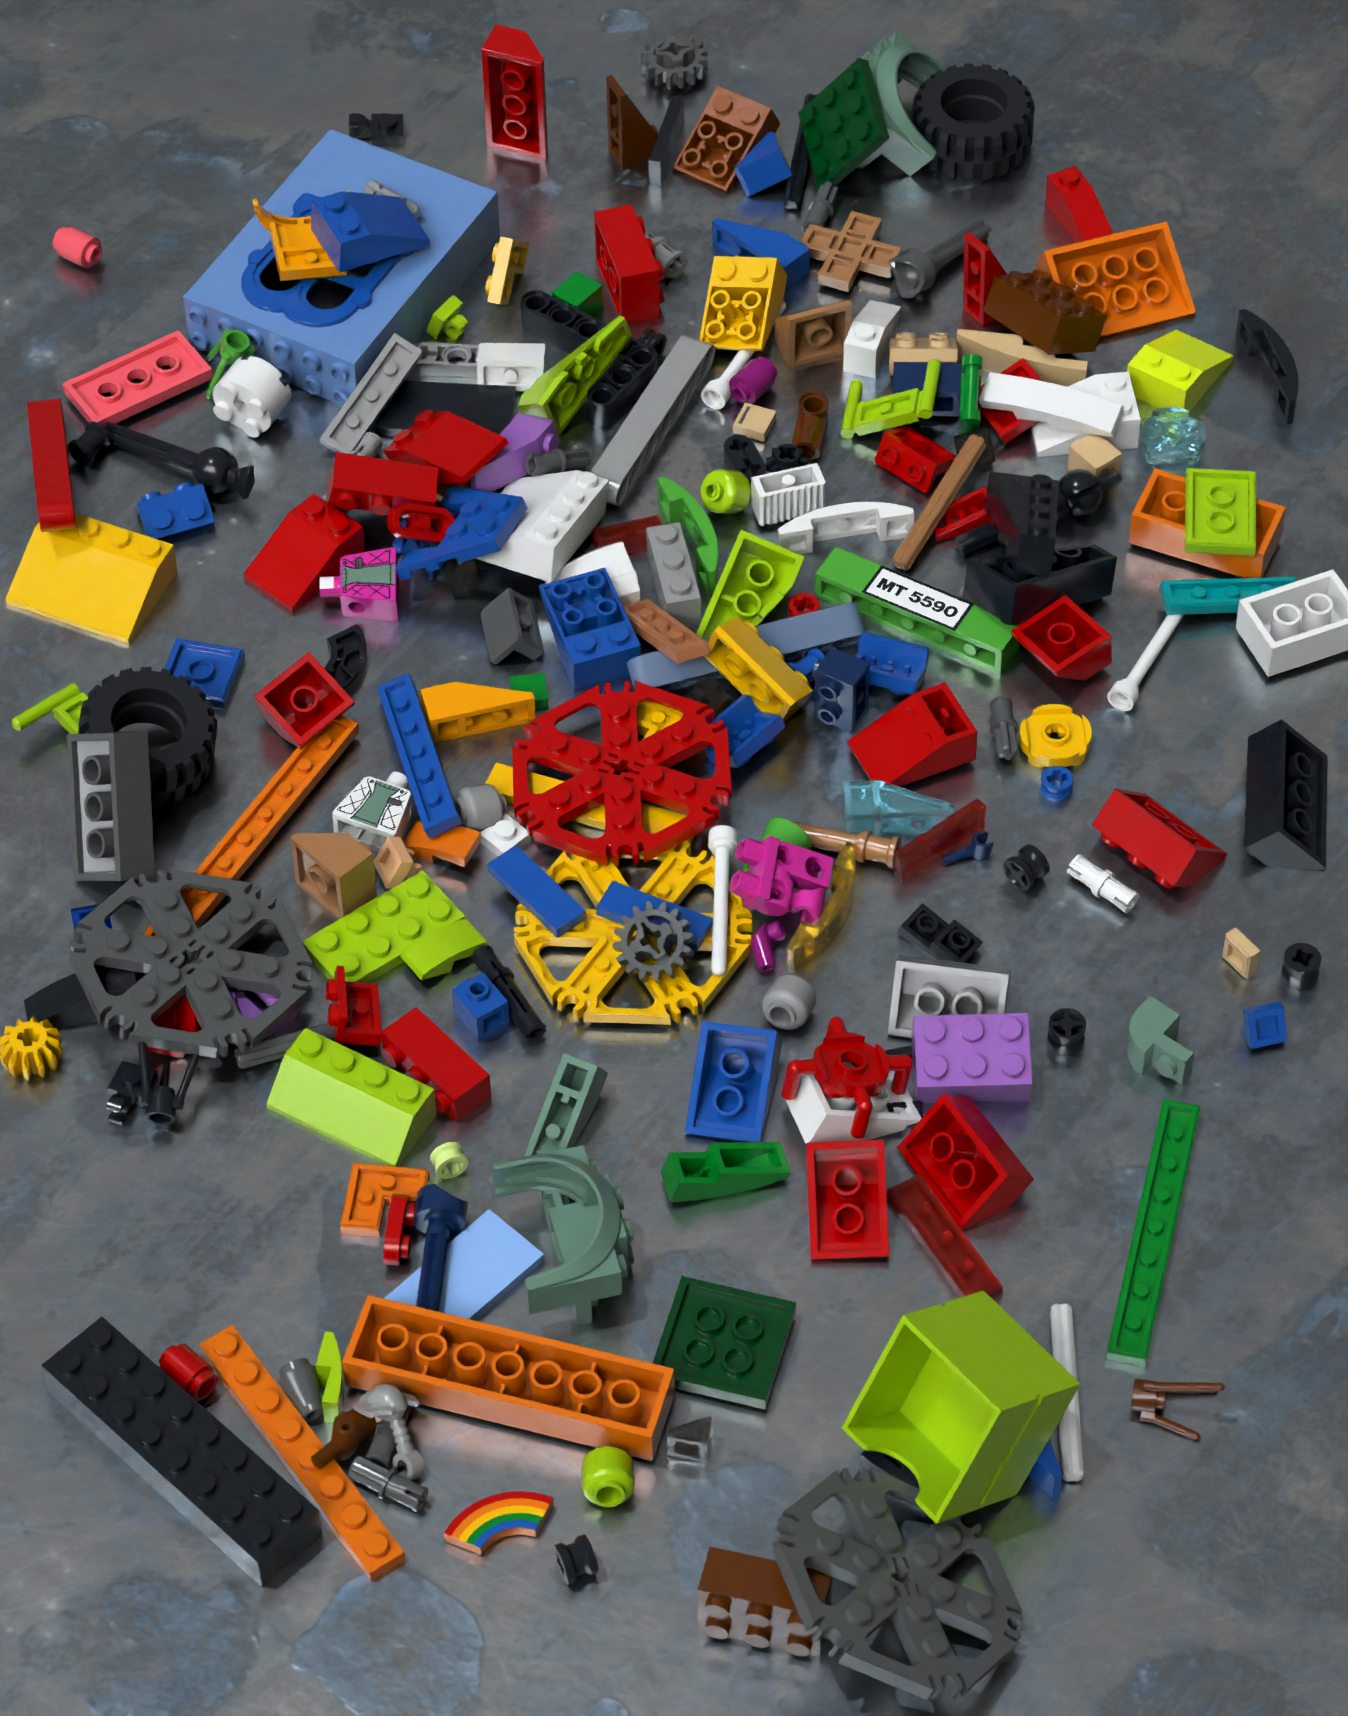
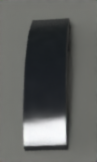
[1236,309,1299,425]

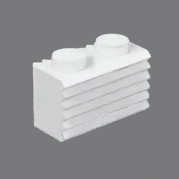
[751,463,826,527]

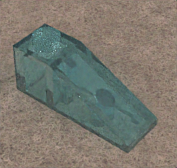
[842,780,955,837]

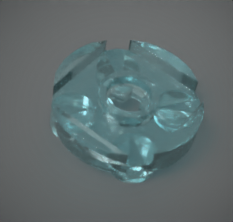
[1138,407,1207,465]

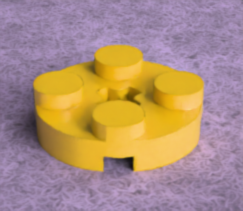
[1019,704,1092,768]

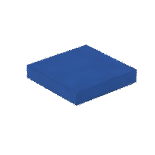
[164,638,245,710]

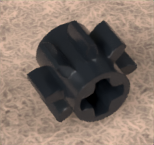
[766,444,808,473]

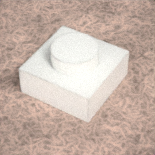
[480,813,531,856]

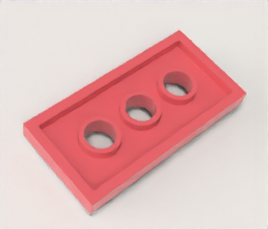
[62,330,213,428]

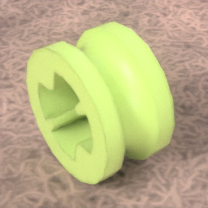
[430,1142,469,1179]

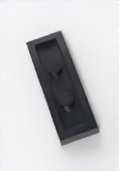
[648,97,684,186]

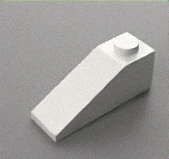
[843,300,902,378]

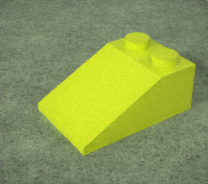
[1127,329,1234,420]

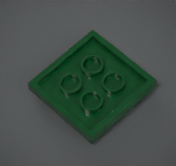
[798,58,889,190]
[653,1276,796,1409]

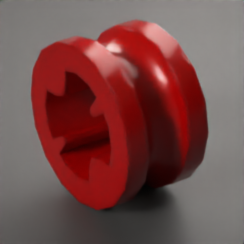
[788,593,820,617]

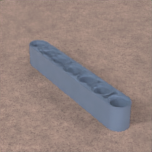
[626,602,866,692]

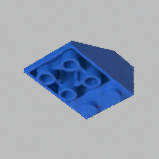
[539,568,641,690]

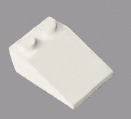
[1031,372,1141,457]
[781,1058,922,1143]

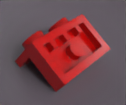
[874,425,956,493]

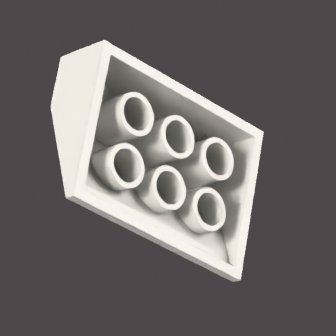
[475,470,609,582]

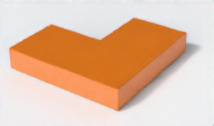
[340,1163,430,1238]

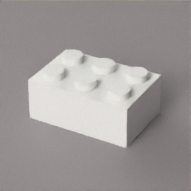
[1236,569,1348,677]

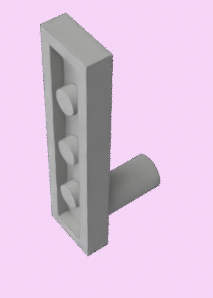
[320,333,423,454]

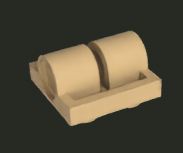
[889,332,958,376]

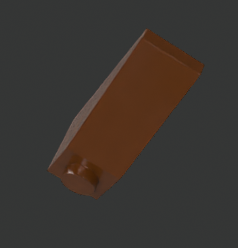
[606,75,658,169]

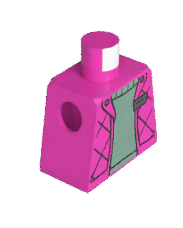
[320,547,398,621]

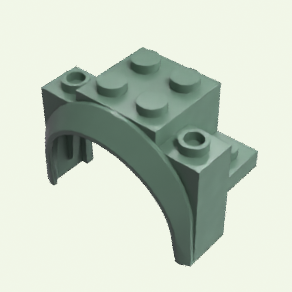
[842,31,947,176]
[492,1145,634,1326]

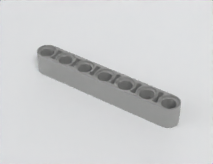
[591,335,716,506]

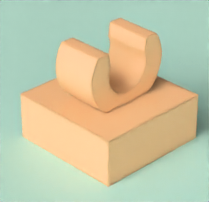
[374,836,422,888]

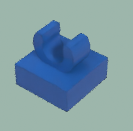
[1243,1001,1287,1049]

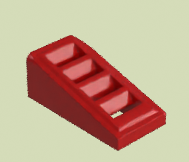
[933,486,991,542]

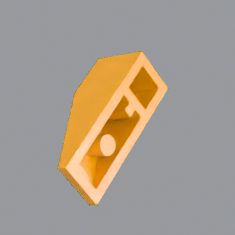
[420,682,536,743]

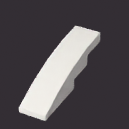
[978,372,1124,437]

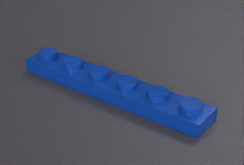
[377,672,462,839]

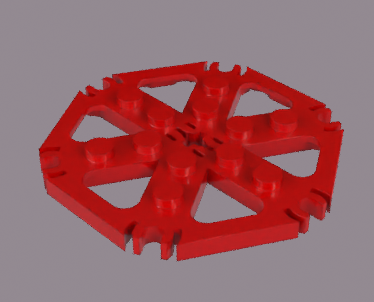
[512,681,733,866]

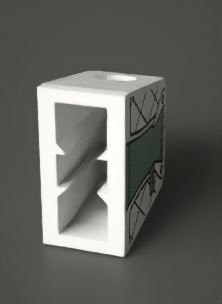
[332,772,414,852]

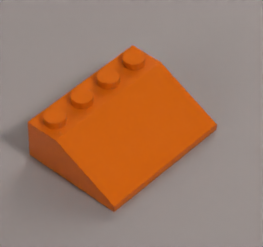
[1036,221,1196,338]

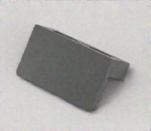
[480,588,544,664]

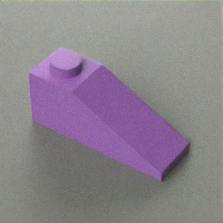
[470,413,559,492]

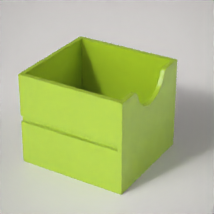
[841,1291,1081,1524]

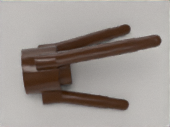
[1131,1378,1225,1440]

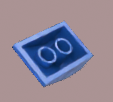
[311,191,430,273]
[684,1021,783,1142]

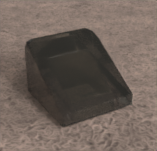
[667,1417,713,1462]

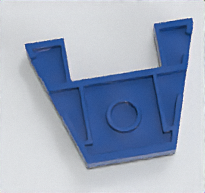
[395,487,528,580]

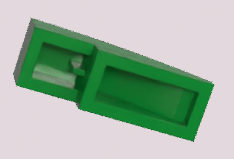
[661,1142,791,1202]

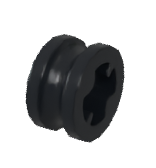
[639,328,667,360]

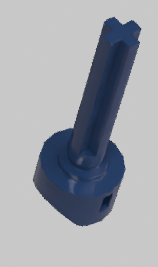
[413,1184,468,1312]

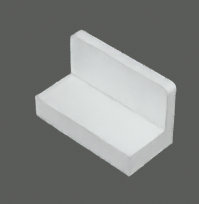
[477,343,546,391]

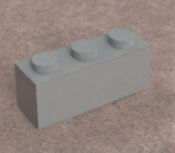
[646,522,701,628]

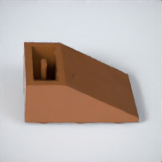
[672,85,781,192]

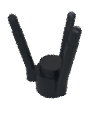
[138,1042,199,1125]

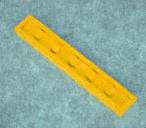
[485,762,694,845]

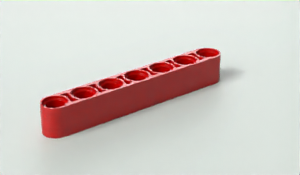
[27,398,76,533]

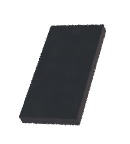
[375,381,516,437]

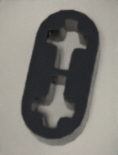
[724,435,766,486]

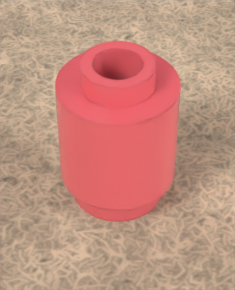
[52,226,102,268]

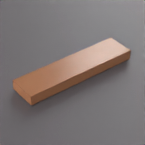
[623,599,709,664]

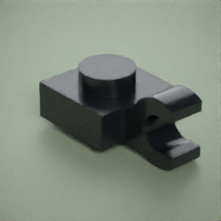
[349,113,403,145]
[106,1061,158,1125]

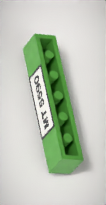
[815,546,1021,674]

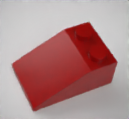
[384,410,509,484]
[243,493,365,612]
[806,1140,889,1260]

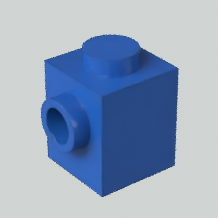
[452,972,510,1042]

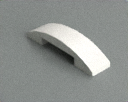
[778,502,914,554]

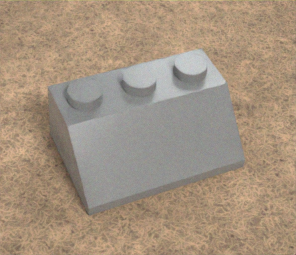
[887,955,1011,1038]

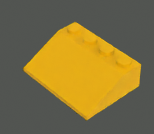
[5,513,178,644]

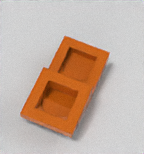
[403,821,481,867]

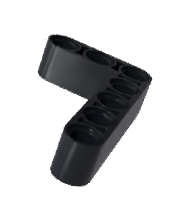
[521,290,657,428]

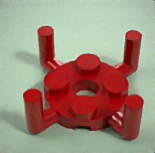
[781,1017,913,1139]

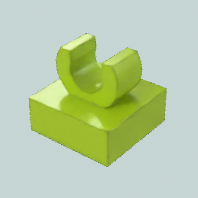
[426,295,468,341]

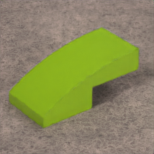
[400,919,487,980]
[316,1331,344,1424]

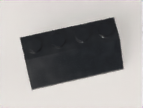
[1244,719,1328,871]

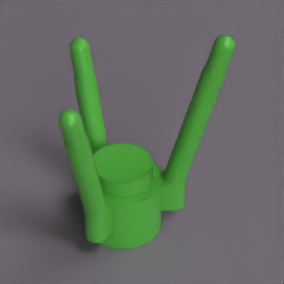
[206,329,256,399]

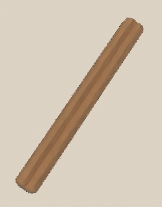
[892,434,986,571]

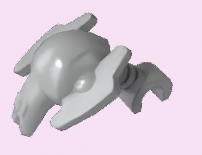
[352,1384,425,1481]

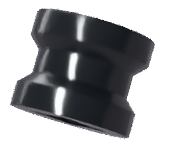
[1003,844,1050,891]
[1281,943,1322,990]
[1047,1008,1086,1056]
[553,1534,599,1585]

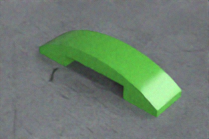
[657,477,718,596]

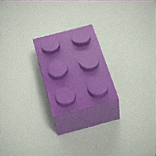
[911,1013,1032,1104]

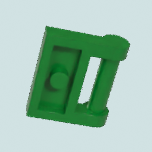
[959,354,983,439]

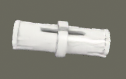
[1067,854,1140,913]

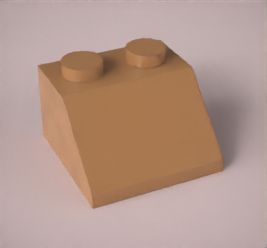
[775,300,852,368]
[290,833,377,919]

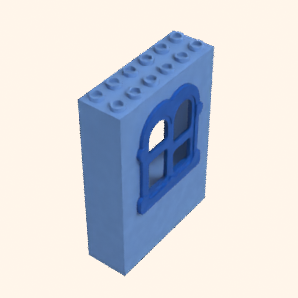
[183,129,500,406]

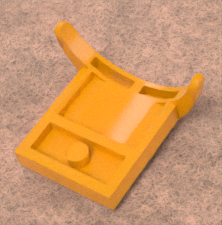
[253,191,350,281]

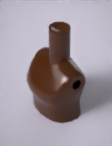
[311,1408,376,1469]

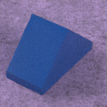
[734,132,792,196]

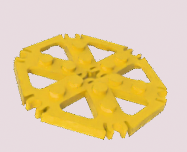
[514,837,752,1025]

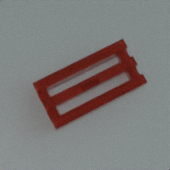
[592,515,662,556]

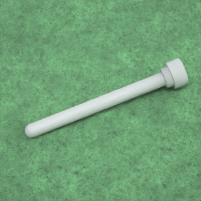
[701,301,786,409]
[1107,614,1184,711]
[708,825,738,976]

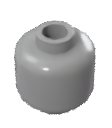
[454,784,507,832]
[762,974,816,1030]

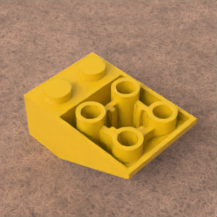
[699,256,787,351]

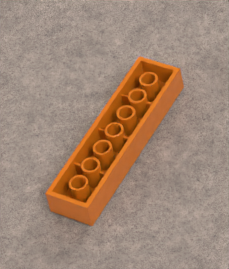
[342,1295,675,1461]

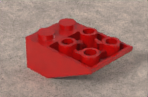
[847,682,978,794]

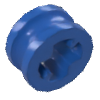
[1040,766,1074,801]

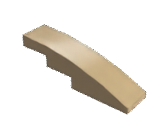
[956,329,1088,387]

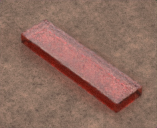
[887,1174,1003,1299]

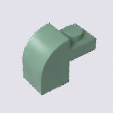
[1127,996,1194,1085]

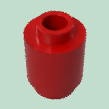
[159,1343,218,1401]

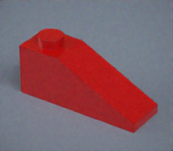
[1045,166,1114,243]
[963,232,1007,327]

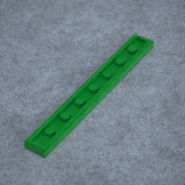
[1106,1099,1201,1367]

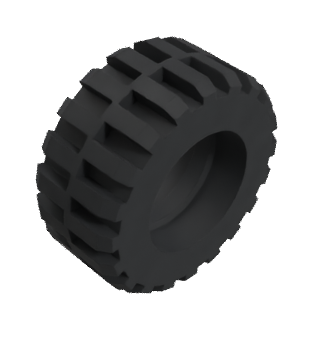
[912,63,1035,181]
[78,667,218,807]

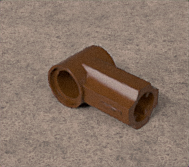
[791,391,829,462]

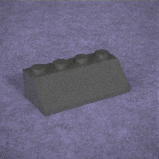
[66,731,155,881]

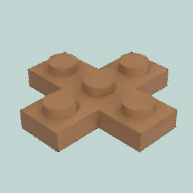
[800,211,902,292]

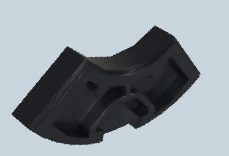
[324,624,368,695]

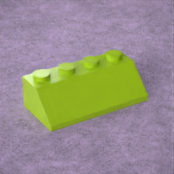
[267,1028,437,1167]

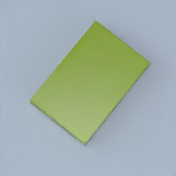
[1184,468,1256,556]

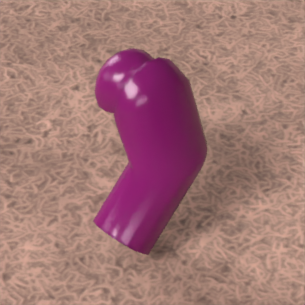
[751,921,786,972]

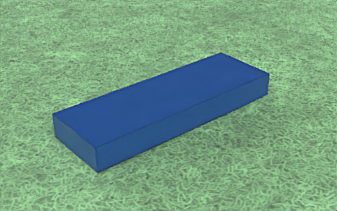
[487,845,586,938]
[596,881,713,953]

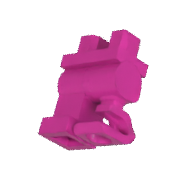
[729,836,834,930]

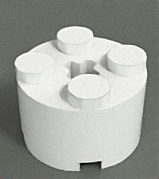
[213,356,292,438]

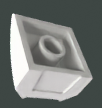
[544,542,640,606]

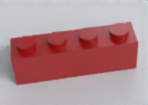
[481,24,548,161]

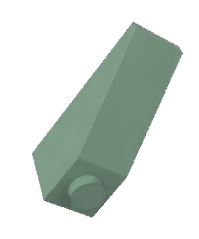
[523,1053,608,1157]

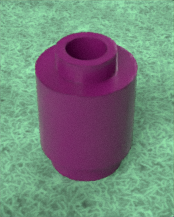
[729,357,777,404]

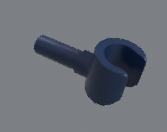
[942,831,994,865]

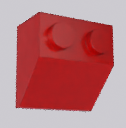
[1011,595,1112,681]
[254,652,355,748]

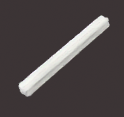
[1050,1304,1084,1482]

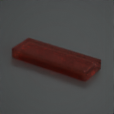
[894,799,986,883]

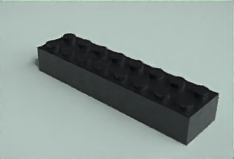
[41,1316,323,1587]

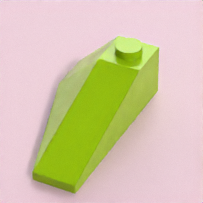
[518,315,632,437]
[696,530,805,639]

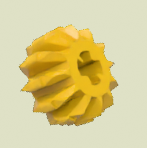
[0,1015,63,1081]

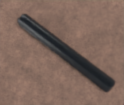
[784,93,818,210]

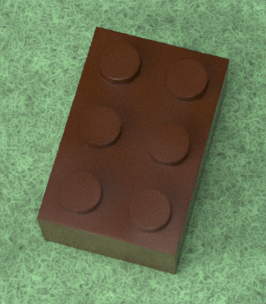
[983,270,1107,355]
[698,1547,832,1657]

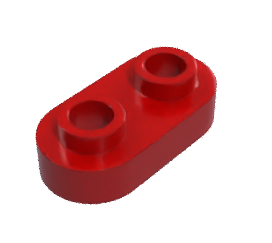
[387,503,455,543]
[383,1194,416,1266]

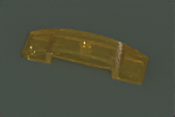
[787,841,856,972]

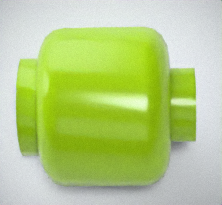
[700,469,751,514]
[581,1446,635,1508]

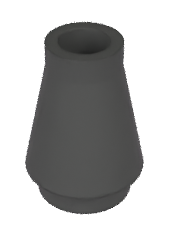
[279,1358,323,1421]

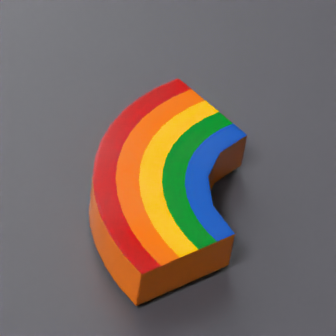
[444,1491,554,1555]

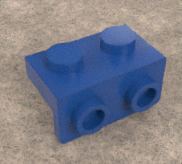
[135,482,215,540]
[855,631,930,695]
[704,694,786,768]

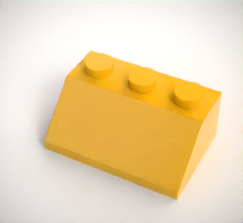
[704,615,813,722]

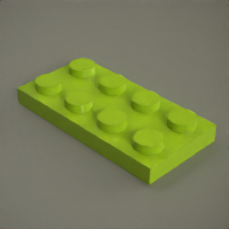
[302,870,466,983]

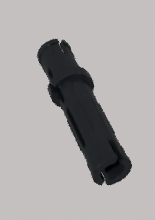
[471,945,546,1042]

